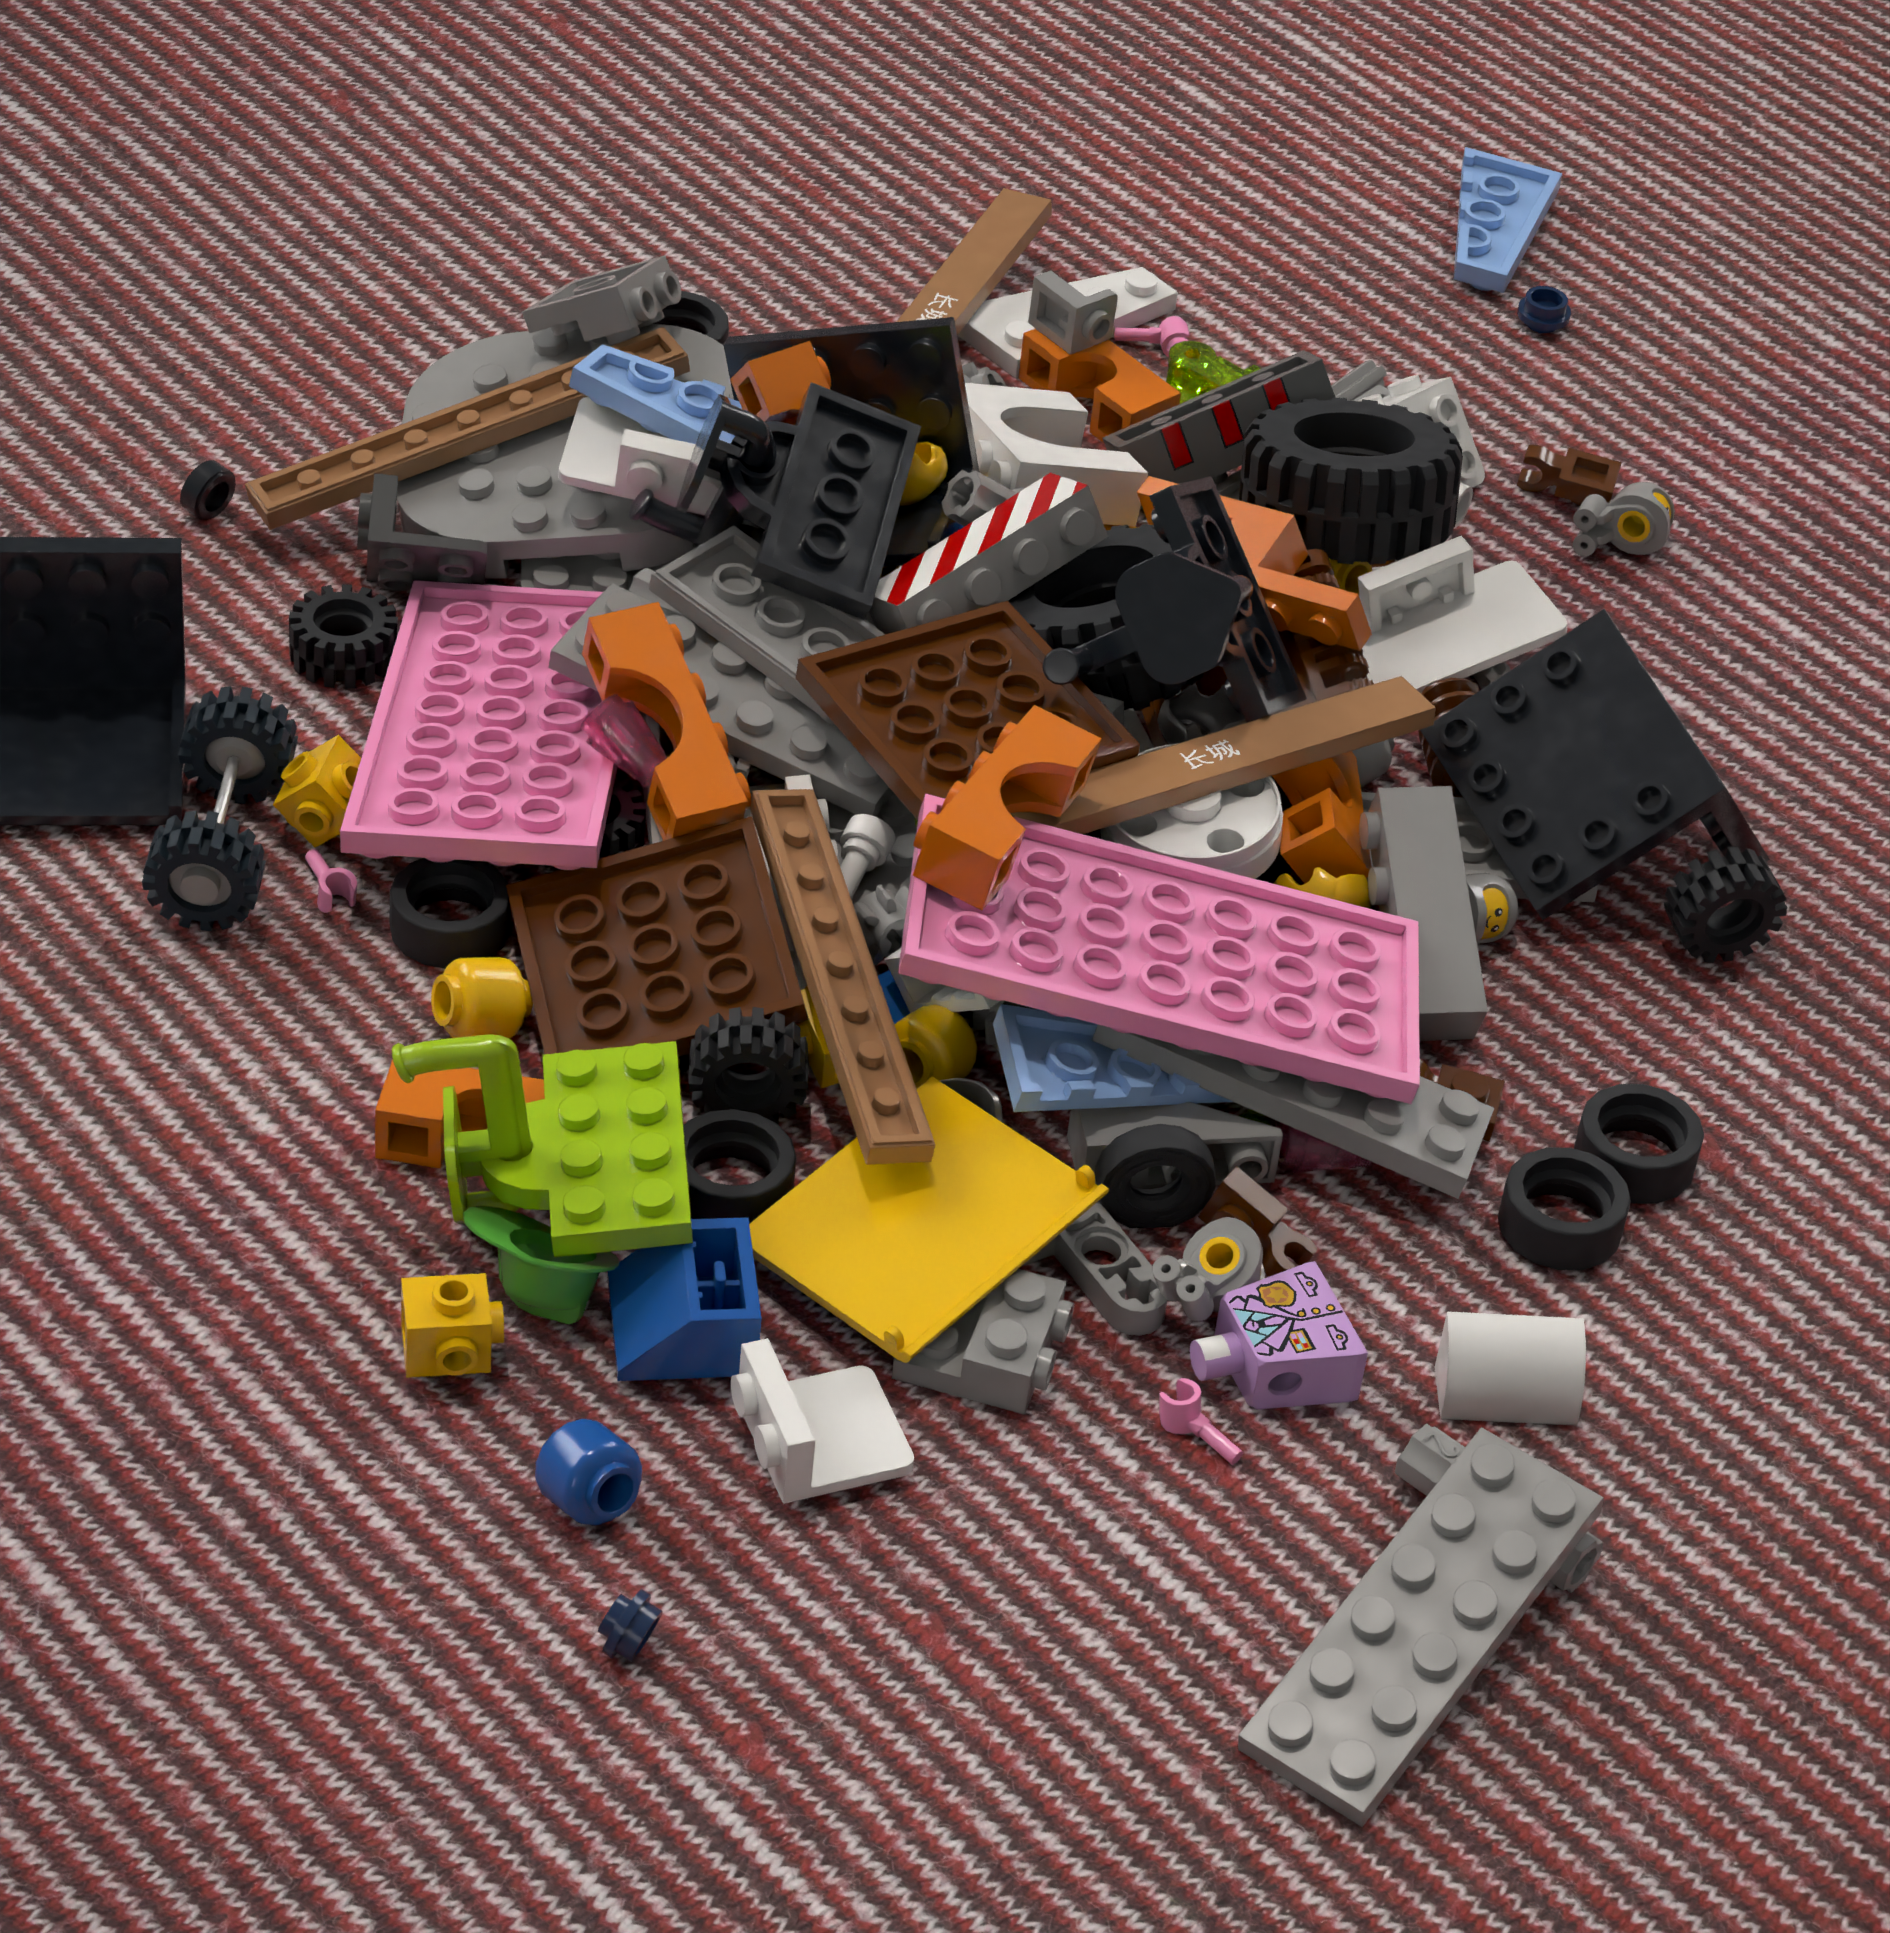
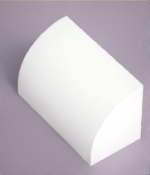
[1435,1312,1586,1426]

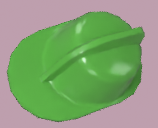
[463,1206,620,1324]

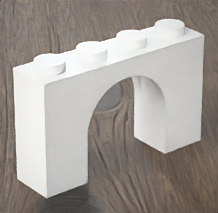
[965,383,1148,527]

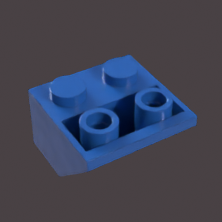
[607,1218,762,1381]

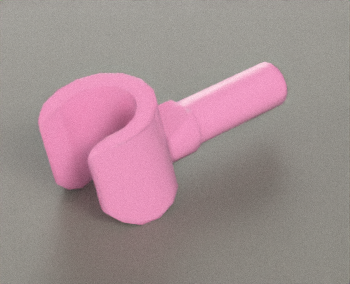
[1114,316,1190,359]
[305,849,357,913]
[1159,1378,1243,1465]

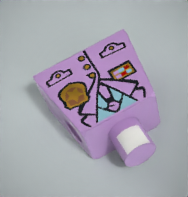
[1190,1261,1368,1410]

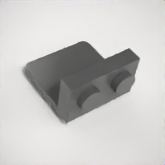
[357,473,488,591]

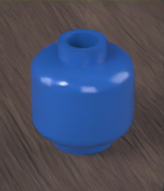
[535,1419,642,1526]

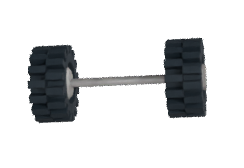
[142,686,298,931]

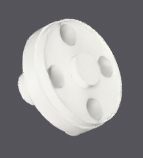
[1100,743,1283,879]

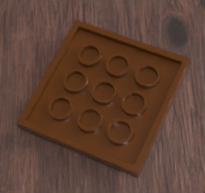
[796,600,1140,820]
[506,816,809,1057]

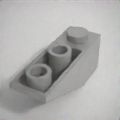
[1067,1102,1283,1189]

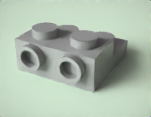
[522,255,681,344]
[892,1269,1074,1414]

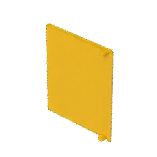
[749,1076,1109,1363]

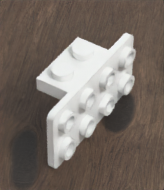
[558,397,761,528]
[1358,535,1567,693]

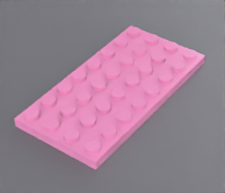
[340,581,630,870]
[898,794,1420,1104]

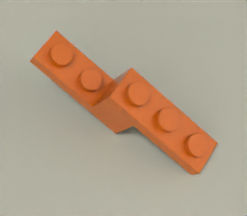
[1137,476,1372,651]

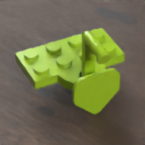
[392,1034,693,1257]

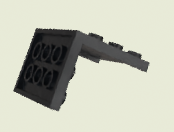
[724,317,979,567]
[0,537,186,827]
[1420,609,1770,920]

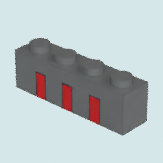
[1103,350,1335,509]

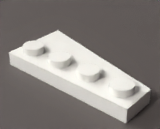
[958,267,1178,378]

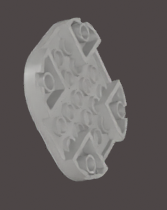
[397,324,734,578]

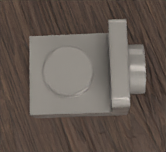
[1028,271,1118,355]

